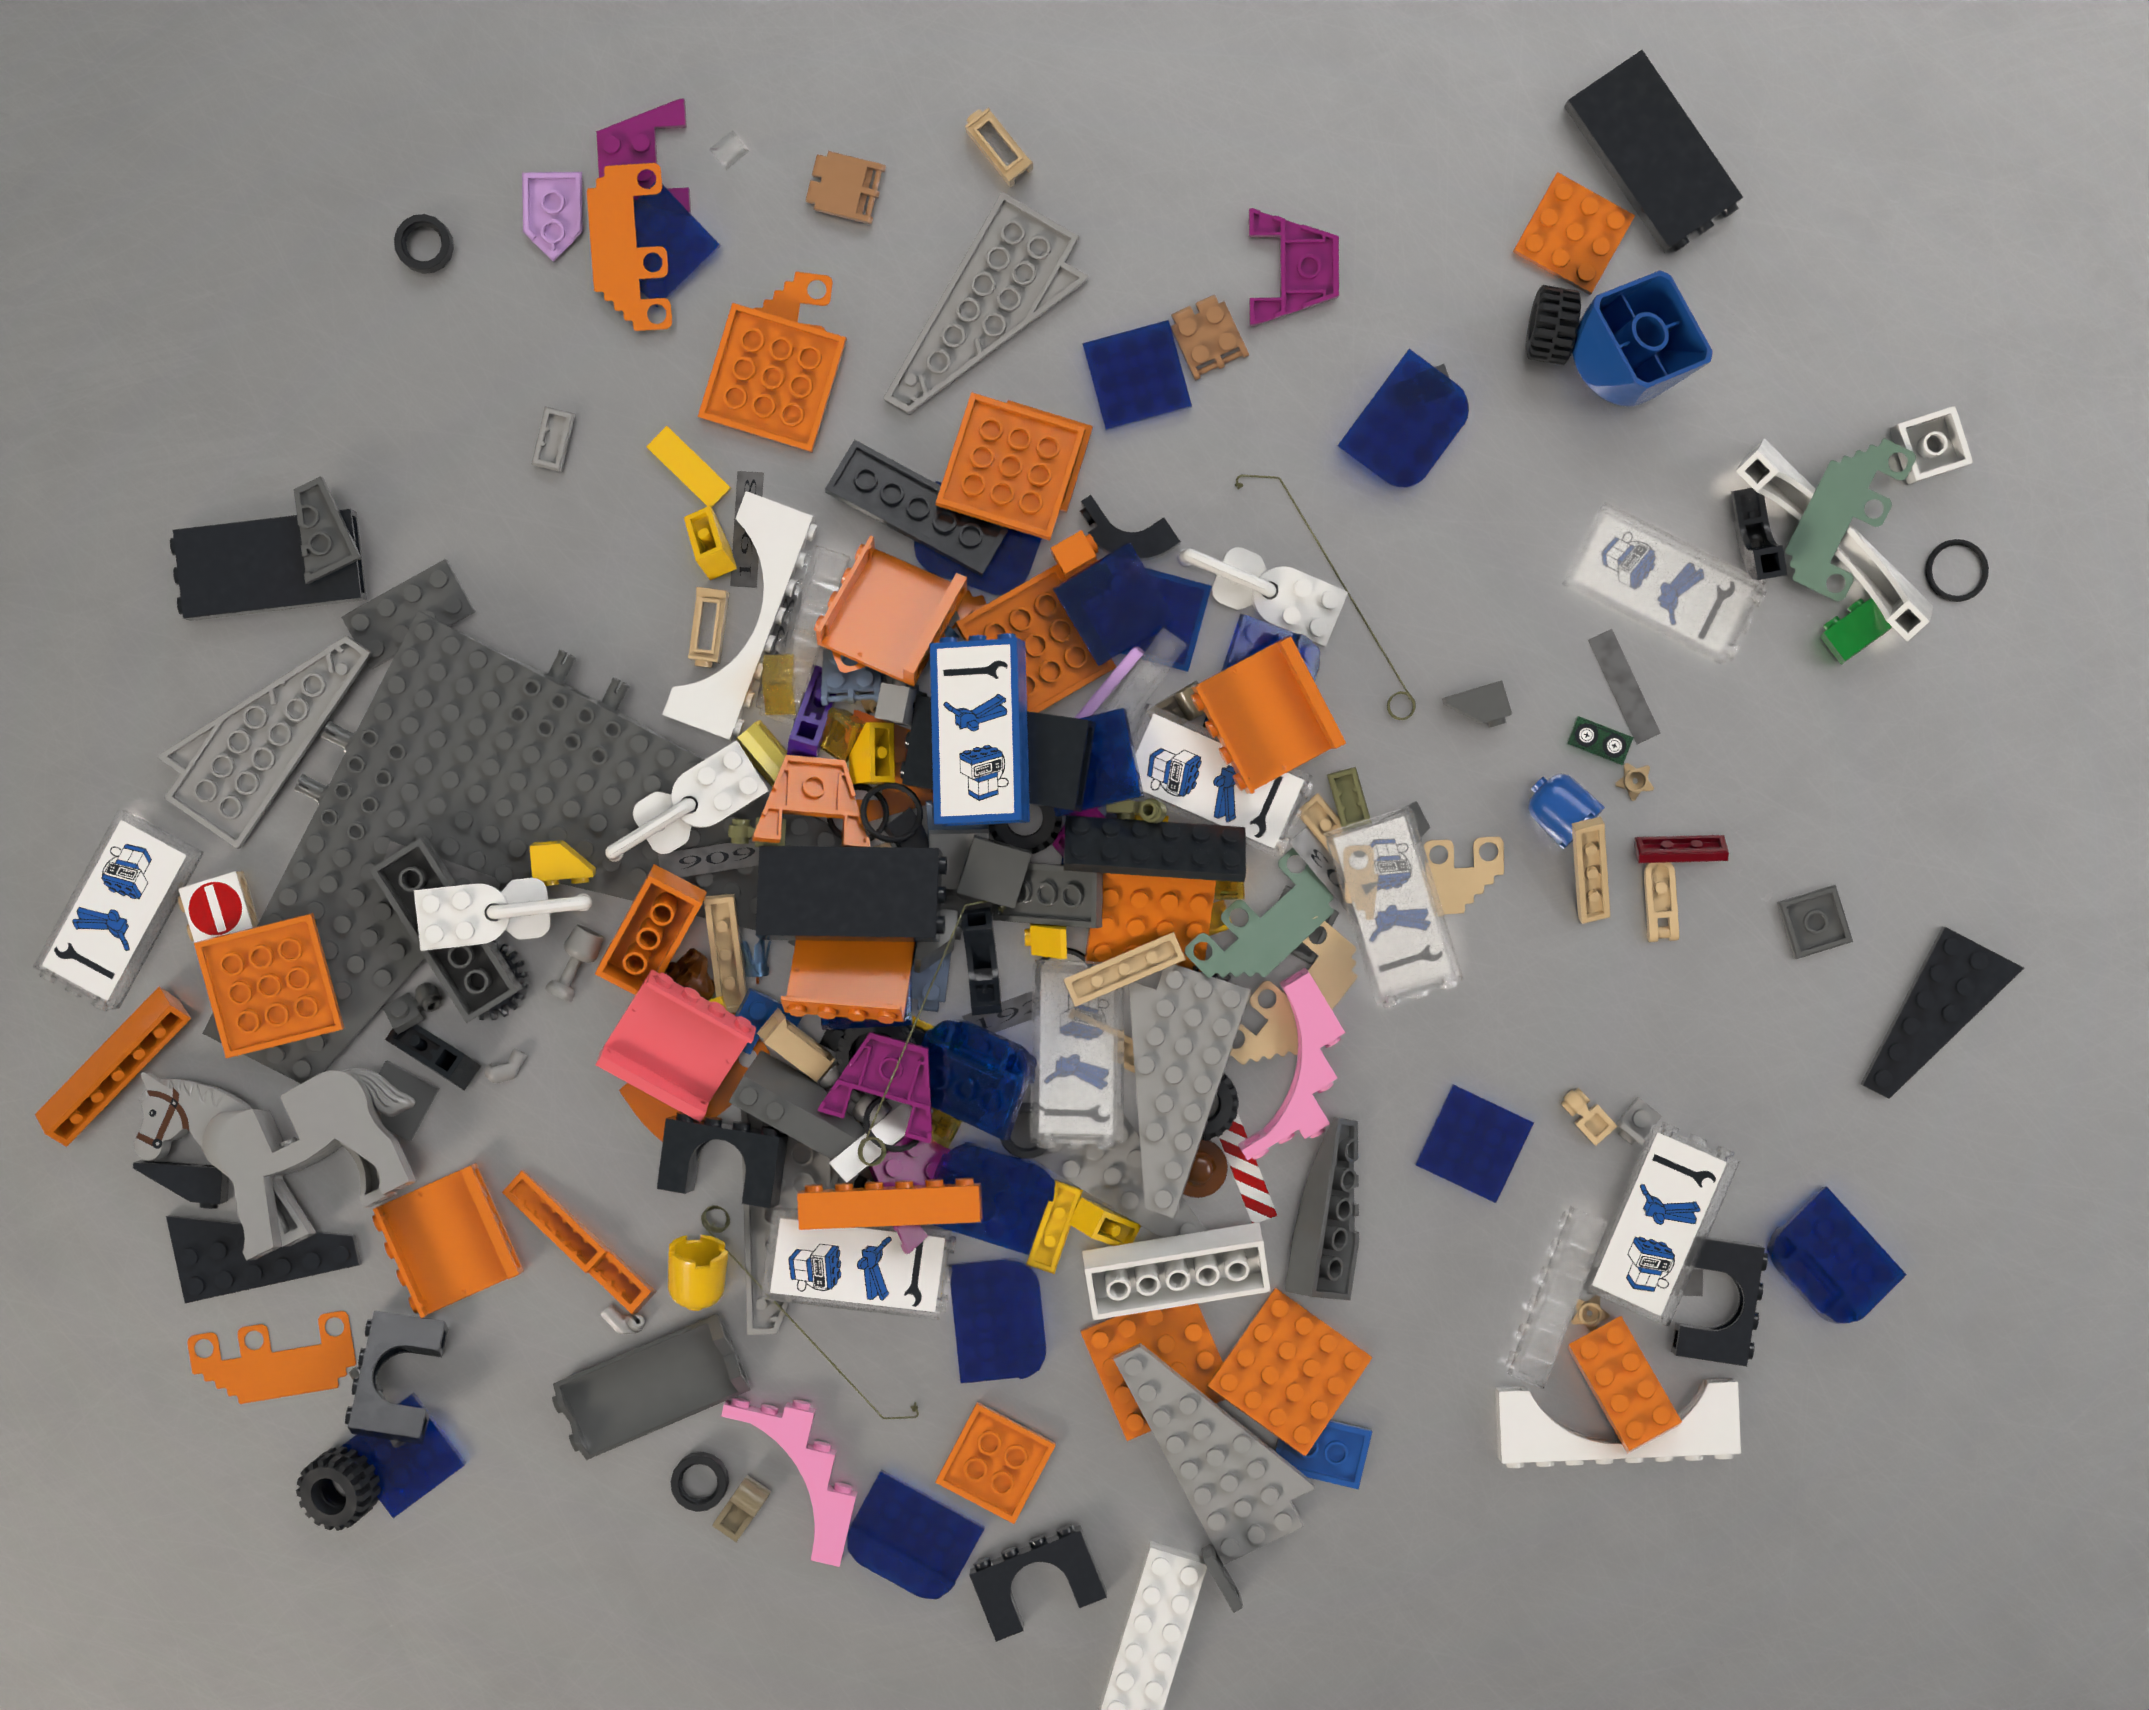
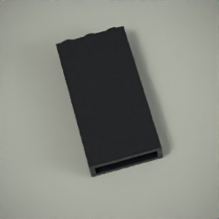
[1564,50,1743,253]
[170,509,367,621]
[900,695,1096,812]
[755,846,947,942]

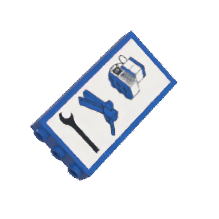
[930,633,1030,827]

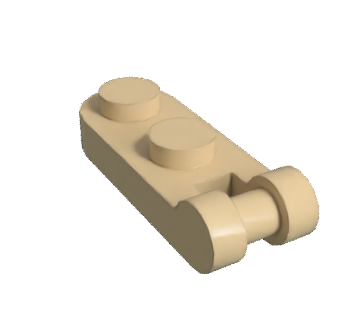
[1644,862,1679,942]

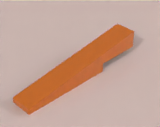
[502,1170,657,1314]

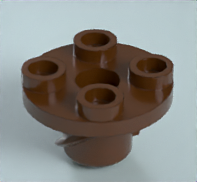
[664,948,715,1000]
[1183,1140,1228,1198]

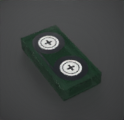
[1566,716,1634,765]

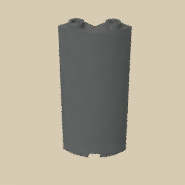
[552,1314,751,1460]

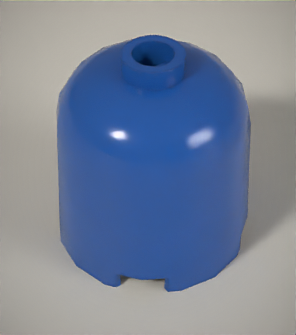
[1528,773,1605,850]

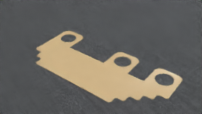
[1343,837,1504,919]
[1230,917,1357,1065]

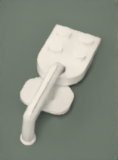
[1177,547,1348,647]
[605,740,769,862]
[414,878,592,951]

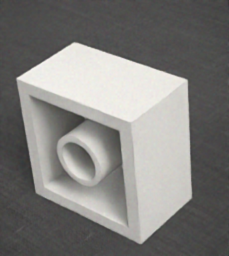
[1890,406,1973,485]

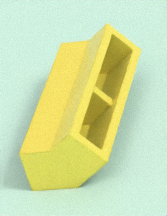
[735,720,787,787]

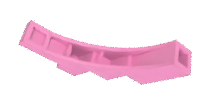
[1238,968,1345,1160]
[721,1398,858,1567]

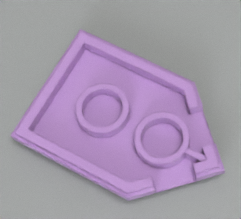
[522,172,583,262]

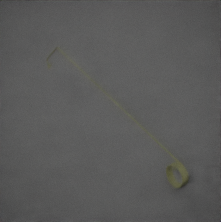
[1235,474,1416,720]
[858,900,1006,1166]
[701,1205,919,1419]

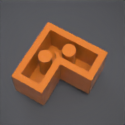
[1050,530,1114,604]

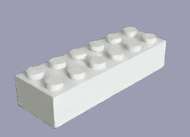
[1082,1222,1271,1320]
[1098,1541,1207,1710]

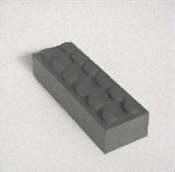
[369,836,522,1023]

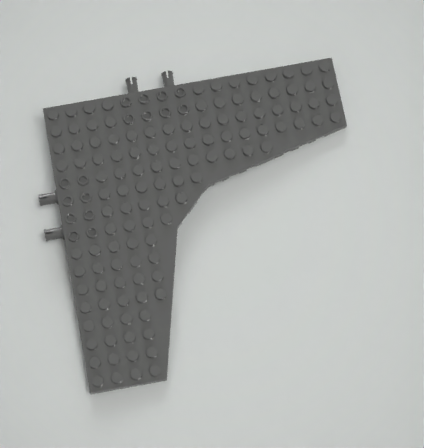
[202,611,842,1084]

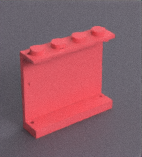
[596,970,756,1122]

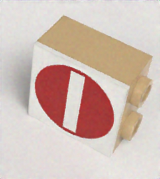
[178,871,259,943]

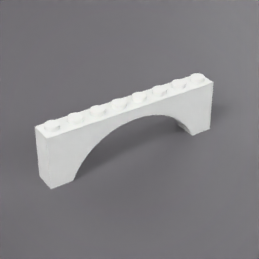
[1736,438,1933,642]
[662,491,818,741]
[1495,1378,1741,1468]

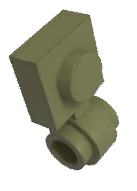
[1106,798,1167,823]
[728,817,786,848]

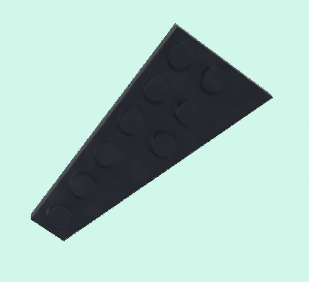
[1861,926,2024,1099]
[166,1215,361,1303]

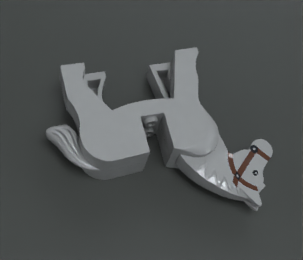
[134,1068,417,1260]

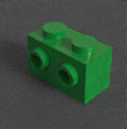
[1820,598,1892,665]

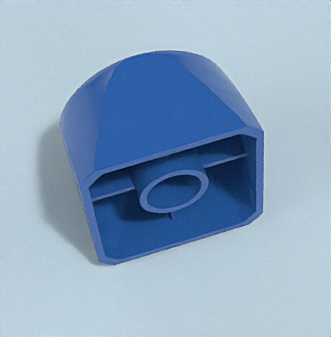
[1572,270,1713,407]

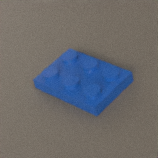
[1275,1420,1372,1490]

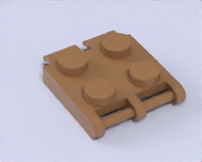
[805,151,886,224]
[1170,294,1249,381]

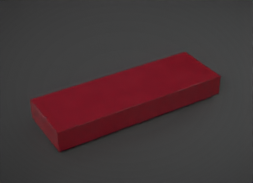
[1634,835,1729,863]

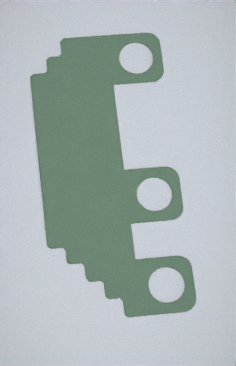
[1785,438,1916,601]
[1185,848,1334,978]

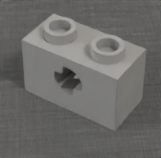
[874,679,928,727]

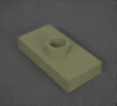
[1327,767,1372,833]

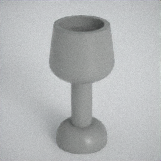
[545,925,604,1002]
[819,1062,892,1127]

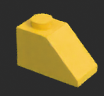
[684,506,737,581]
[849,722,895,785]
[1024,923,1067,959]
[1068,1197,1141,1246]

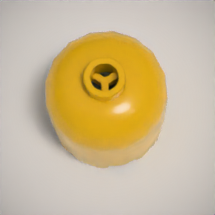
[668,1235,728,1311]

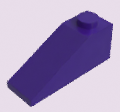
[787,665,838,757]

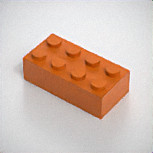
[595,864,707,995]
[1568,1316,1682,1454]

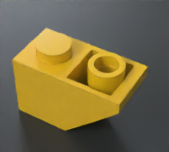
[529,840,596,886]

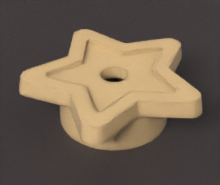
[1615,763,1654,801]
[1571,1295,1610,1332]

